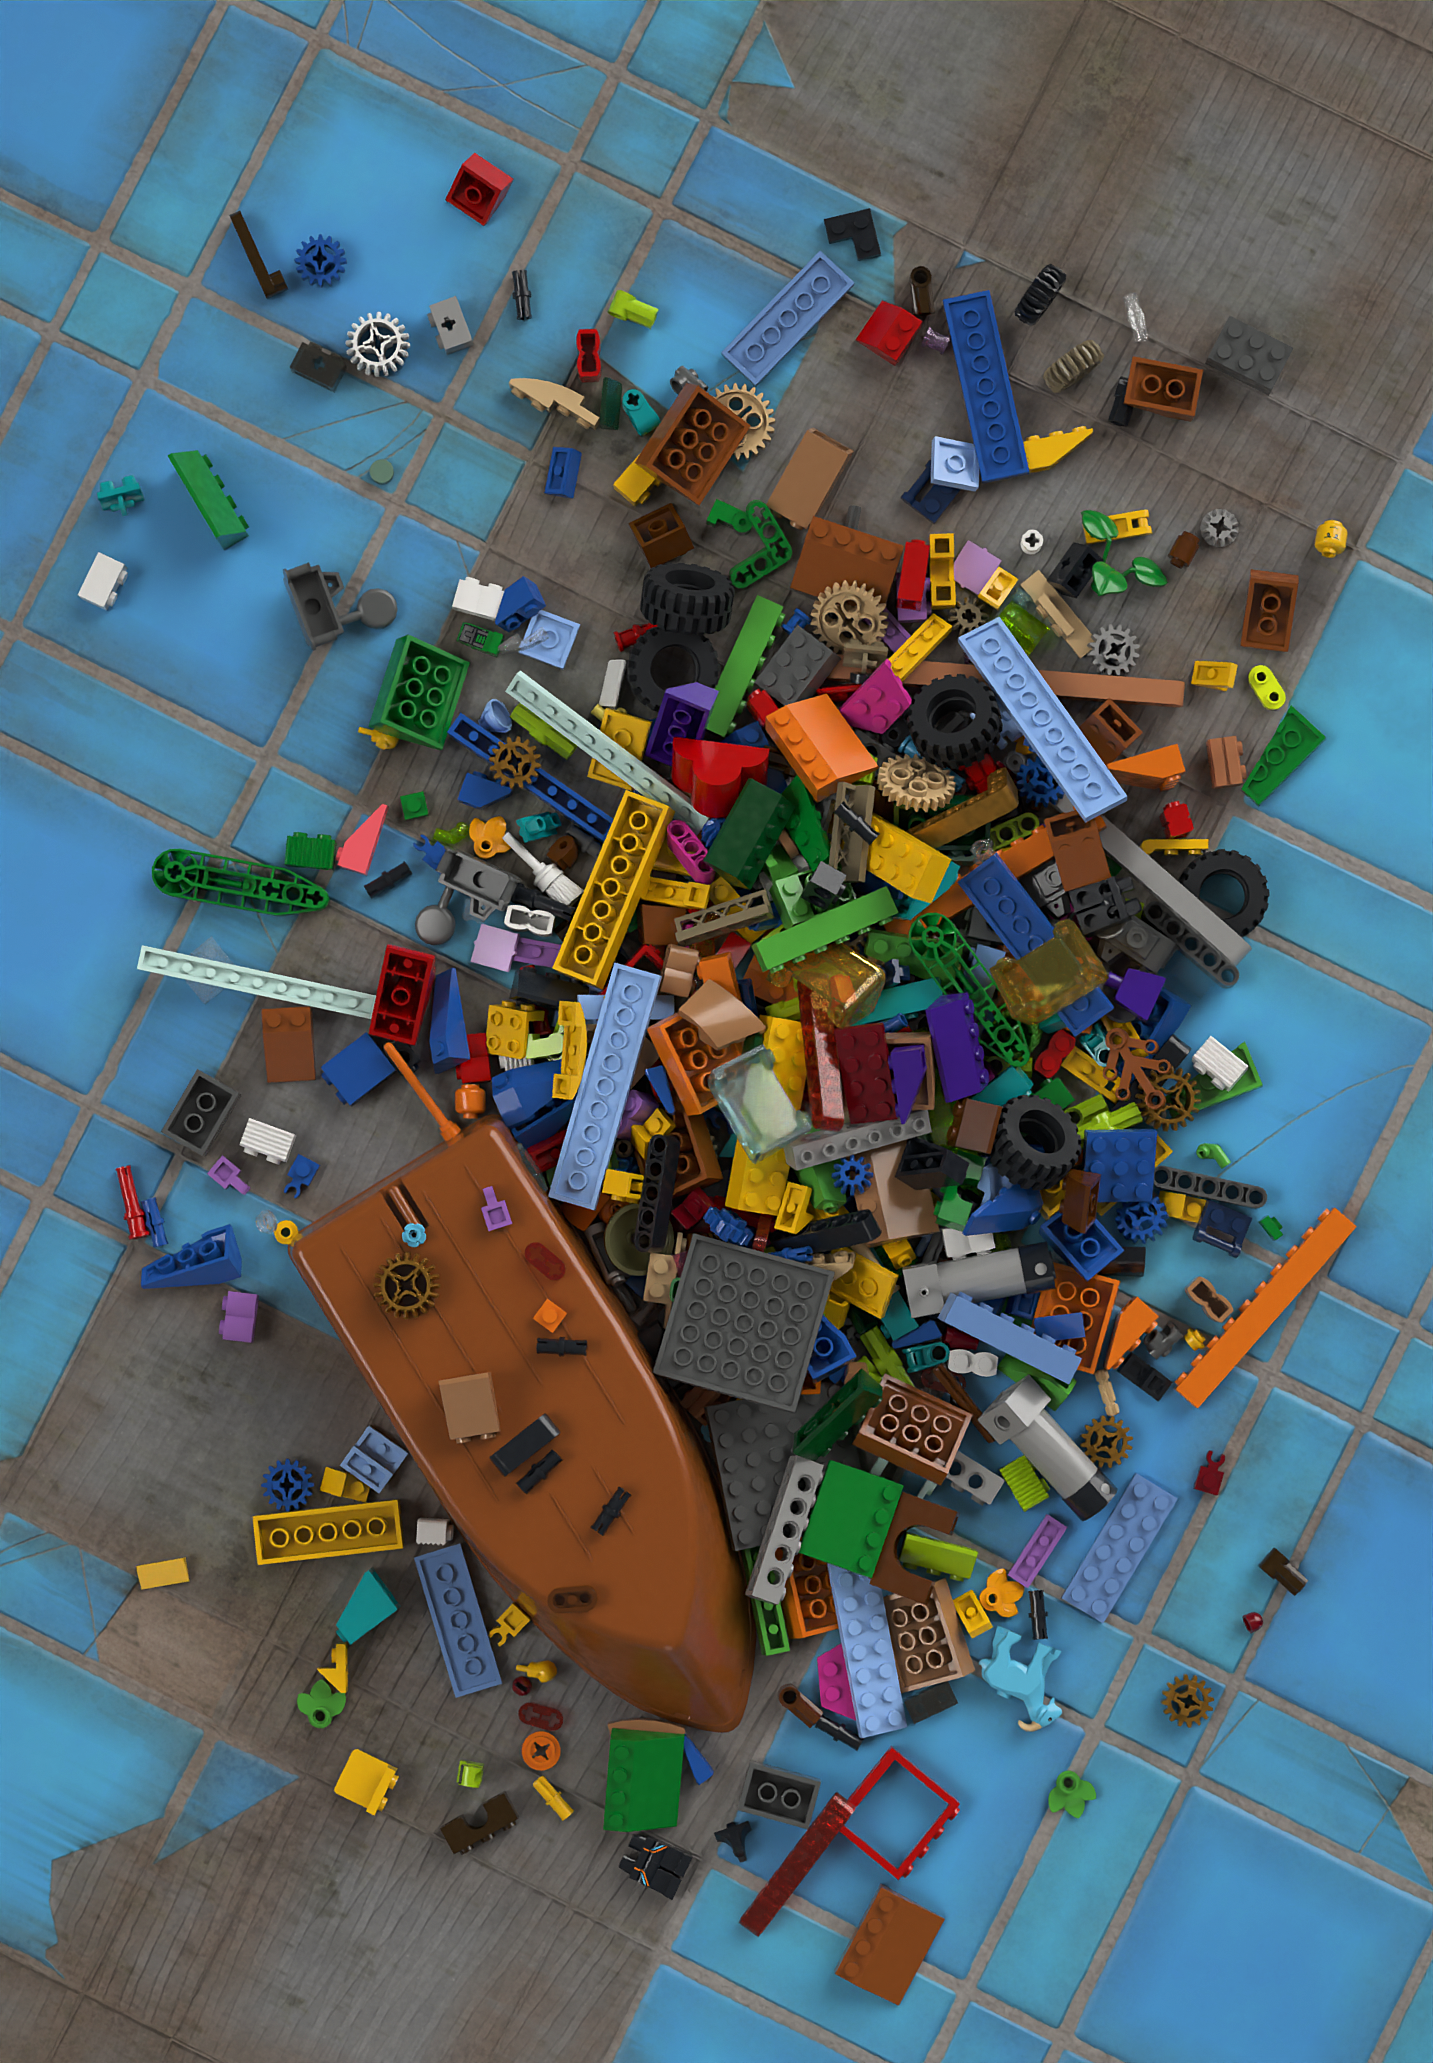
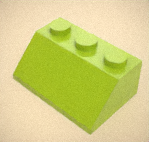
[899,1532,978,1582]

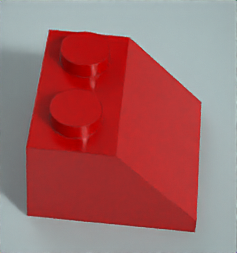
[445,153,514,226]
[856,301,923,366]

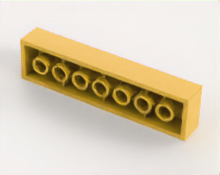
[552,790,675,990]
[725,1015,816,1216]

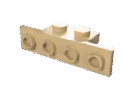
[1020,570,1094,659]
[643,1232,687,1329]

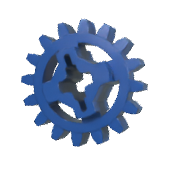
[294,234,347,288]
[1016,756,1065,808]
[1115,1196,1169,1244]
[703,1206,754,1246]
[261,1458,315,1511]

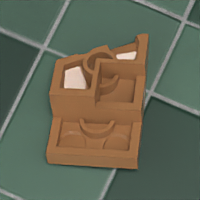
[679,979,766,1050]

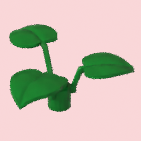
[1081,510,1168,596]

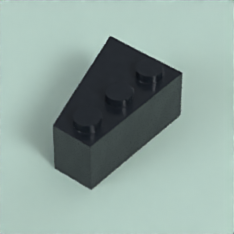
[895,1137,969,1190]

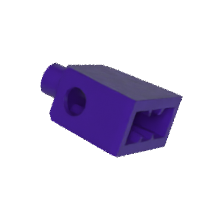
[1104,968,1166,1022]

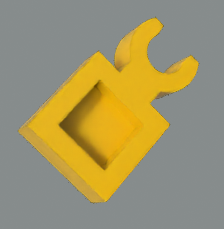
[488,1602,531,1646]

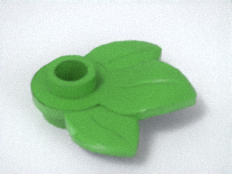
[297,1679,346,1728]
[1048,1770,1096,1818]

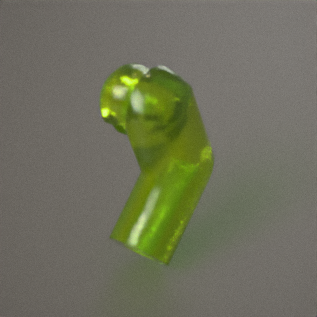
[433,822,469,845]

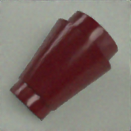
[942,1326,979,1351]

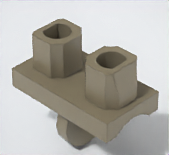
[843,639,888,674]

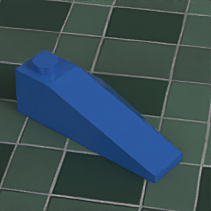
[429,968,470,1074]
[1111,987,1191,1083]
[141,1224,242,1289]
[807,1315,857,1384]

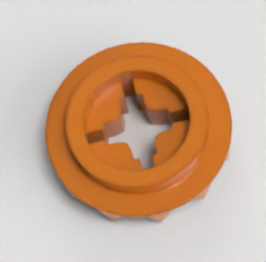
[522,1731,561,1771]

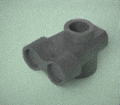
[670,366,709,395]
[1143,1320,1183,1359]

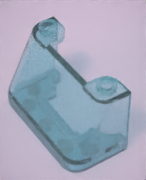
[707,1044,812,1164]

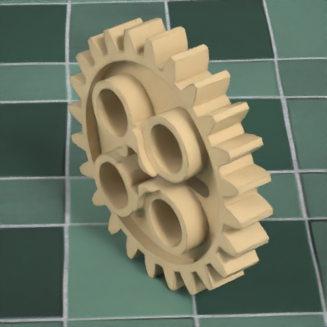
[711,383,775,462]
[811,580,889,655]
[877,754,956,812]

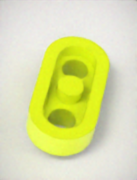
[1248,665,1286,710]

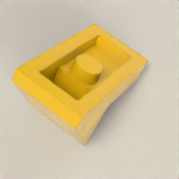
[978,567,1019,611]
[1191,661,1238,691]
[631,1108,676,1160]
[774,1182,815,1234]
[1155,1191,1207,1223]
[320,1467,370,1503]
[953,1590,993,1639]
[317,1642,348,1693]

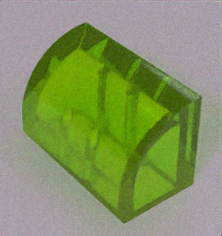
[998,600,1050,656]

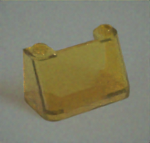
[990,919,1109,1025]
[766,941,886,1028]

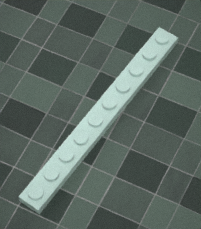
[505,671,710,836]
[137,945,376,1019]

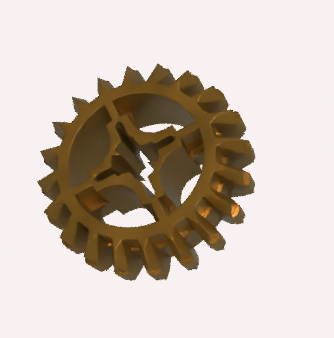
[1135,1066,1201,1131]
[373,1252,440,1319]

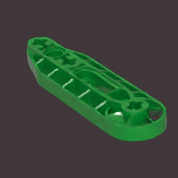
[152,849,330,916]
[908,912,1030,1067]

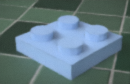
[930,436,979,492]
[518,610,580,670]

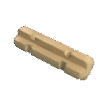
[1095,1369,1120,1416]

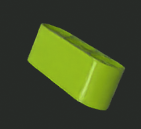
[980,813,1039,856]

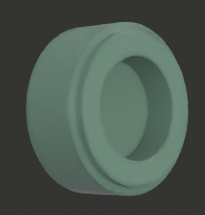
[370,459,394,484]

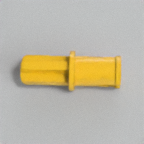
[533,1776,574,1821]

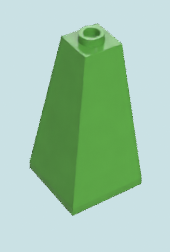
[791,1117,847,1213]

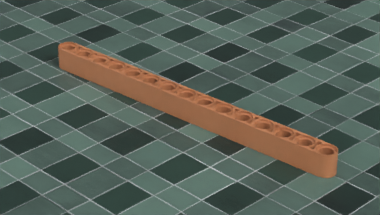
[827,654,1185,708]

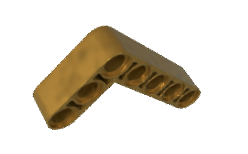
[906,768,1019,849]

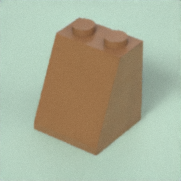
[439,1372,501,1443]

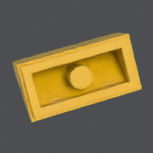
[136,1557,190,1590]

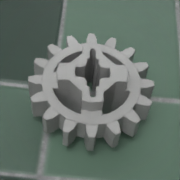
[1087,624,1140,676]

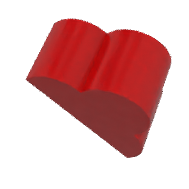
[671,737,770,818]
[368,944,436,1046]

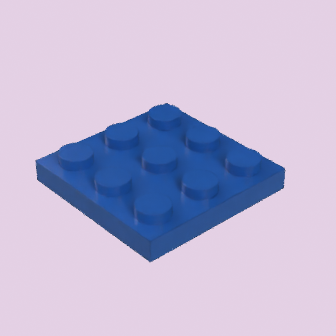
[1082,1129,1157,1202]

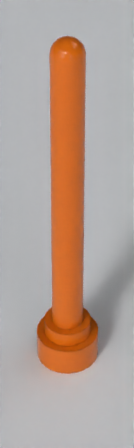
[384,1042,461,1141]

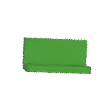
[762,845,799,884]

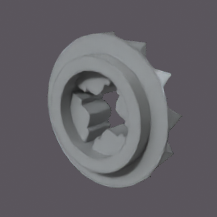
[1200,509,1239,547]

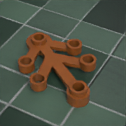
[1103,1028,1172,1110]

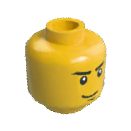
[1315,520,1348,558]

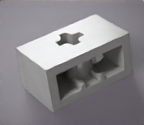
[427,296,473,355]

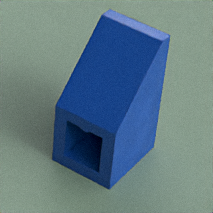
[495,576,546,632]
[457,771,513,810]

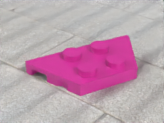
[838,659,912,734]
[817,1643,856,1720]

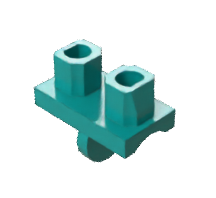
[97,475,145,516]
[516,812,561,843]

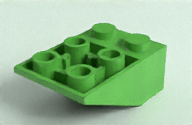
[769,861,857,930]

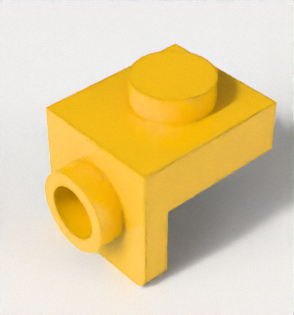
[882,1239,916,1270]

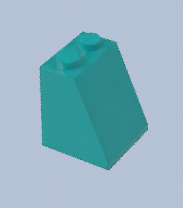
[336,1567,401,1645]

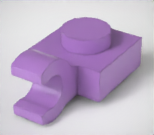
[207,1155,251,1195]
[481,1186,512,1231]

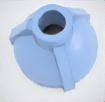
[478,699,512,733]

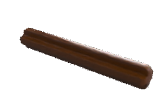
[932,1363,996,1443]

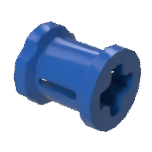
[781,608,812,635]

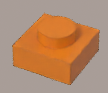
[533,1299,567,1333]

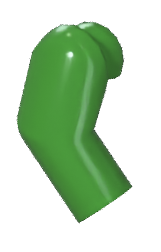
[1196,1143,1231,1169]

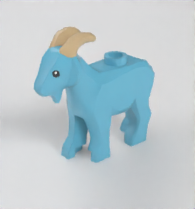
[978,1626,1062,1732]

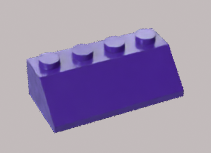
[645,682,719,766]
[925,992,989,1103]

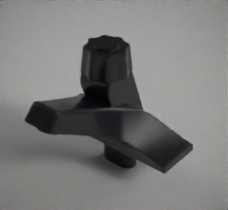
[714,1821,752,1862]

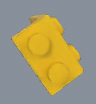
[486,1000,545,1059]
[334,1749,399,1816]

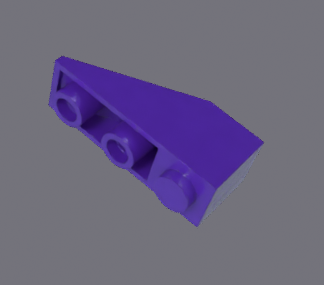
[888,1045,927,1124]

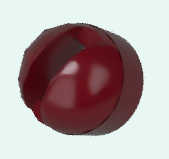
[1242,1612,1263,1633]
[512,1676,532,1696]

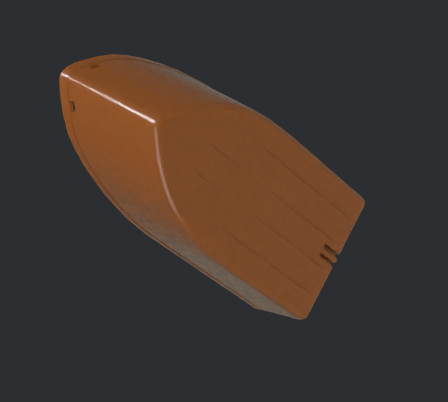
[288,1113,757,1733]

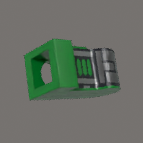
[706,499,752,536]
[456,622,505,658]

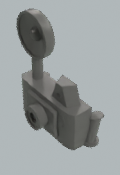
[283,562,398,651]
[415,846,522,945]
[1018,858,1128,939]
[1095,915,1180,1023]

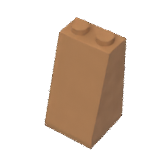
[766,428,854,530]

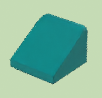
[719,1133,737,1158]

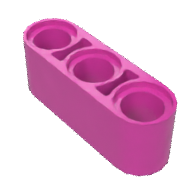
[666,820,715,885]

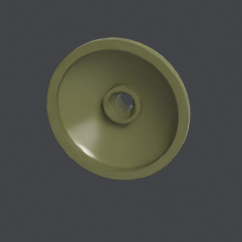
[604,1203,674,1276]

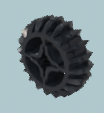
[1015,264,1066,326]

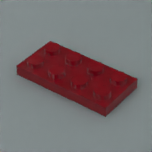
[834,1022,899,1125]

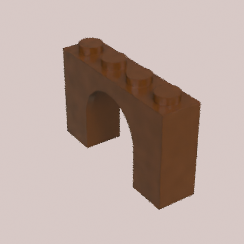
[869,1492,960,1605]

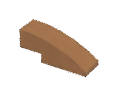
[607,1718,686,1736]

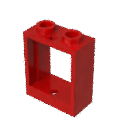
[897,539,930,611]

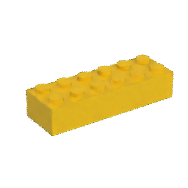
[828,810,952,903]
[252,1499,405,1565]

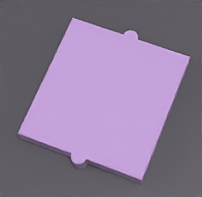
[954,540,1002,595]
[470,924,520,972]

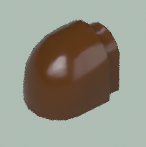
[546,835,578,871]

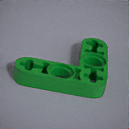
[728,500,792,588]

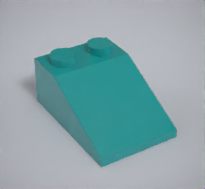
[892,861,960,920]

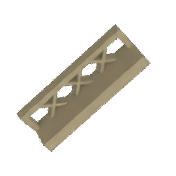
[829,782,875,883]
[674,889,774,947]

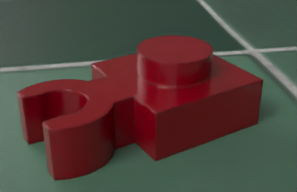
[1193,1450,1225,1496]

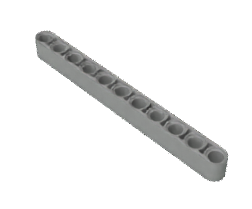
[1049,785,1252,967]

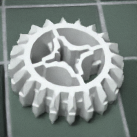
[345,312,410,377]

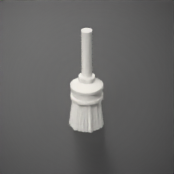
[502,832,584,907]

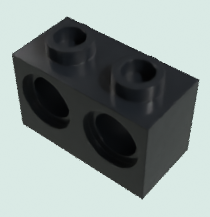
[800,861,847,911]

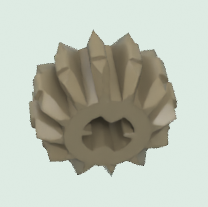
[948,597,989,636]

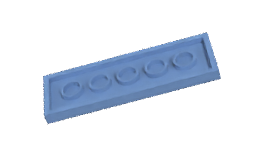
[721,251,855,387]
[1061,1473,1178,1623]
[414,1543,503,1698]

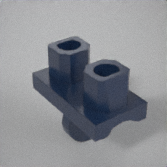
[867,959,910,991]

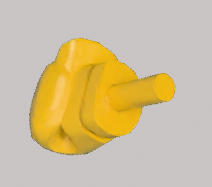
[358,727,399,750]
[516,1660,557,1683]

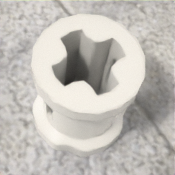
[1020,530,1043,555]

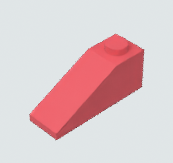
[335,804,389,876]

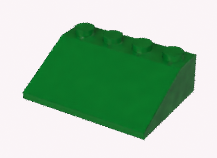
[168,450,249,550]
[368,635,470,751]
[798,1460,904,1578]
[603,1728,685,1832]

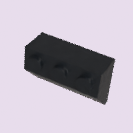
[509,967,589,1011]

